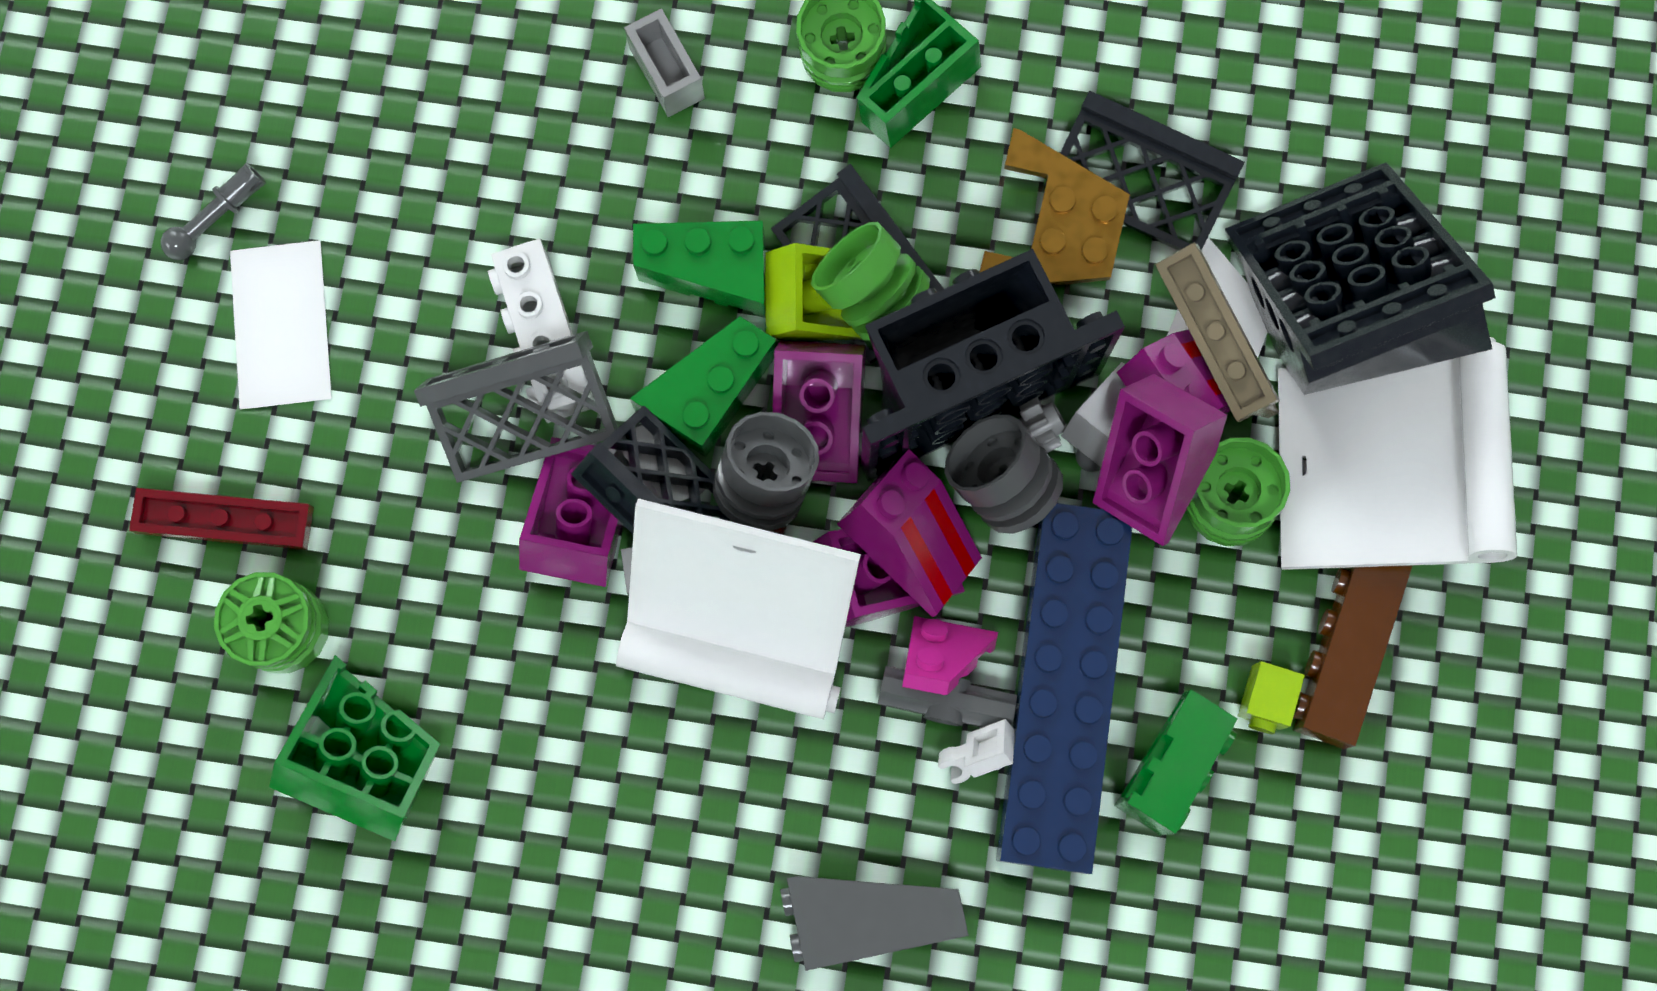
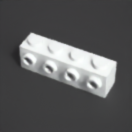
[488,238,595,423]

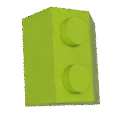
[765,243,861,342]

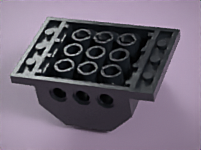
[1225,162,1496,395]
[861,249,1125,482]

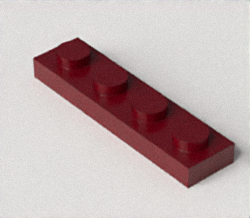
[129,488,314,550]

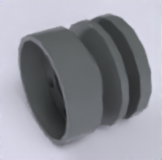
[713,412,819,531]
[945,415,1063,534]

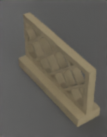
[1155,242,1280,422]

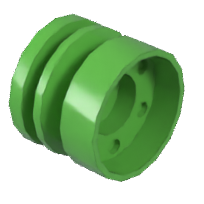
[796,0,887,92]
[811,222,930,341]
[1186,437,1290,546]
[214,572,329,673]

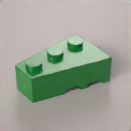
[857,0,981,148]
[633,220,766,318]
[629,316,777,457]
[1114,689,1238,835]

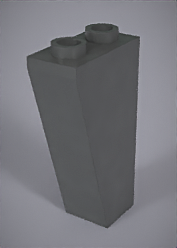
[780,876,969,971]

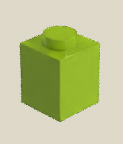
[1238,661,1305,734]

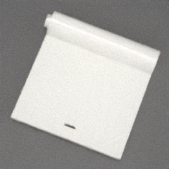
[1278,337,1517,570]
[616,499,861,720]

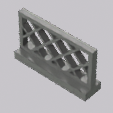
[414,331,618,483]

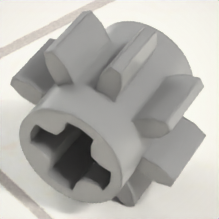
[1018,397,1066,453]

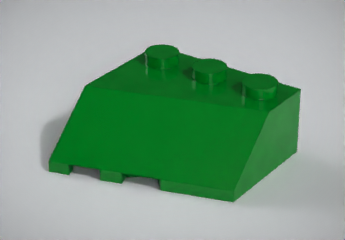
[269,655,440,841]

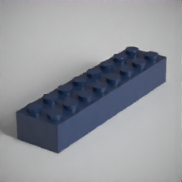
[996,503,1132,874]

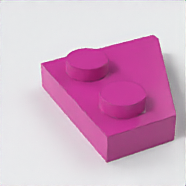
[902,616,998,695]

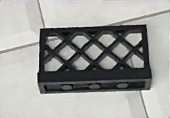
[1044,91,1245,251]
[771,164,944,365]
[571,406,731,534]

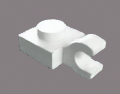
[938,719,1015,784]

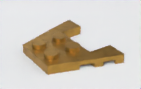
[979,128,1130,285]

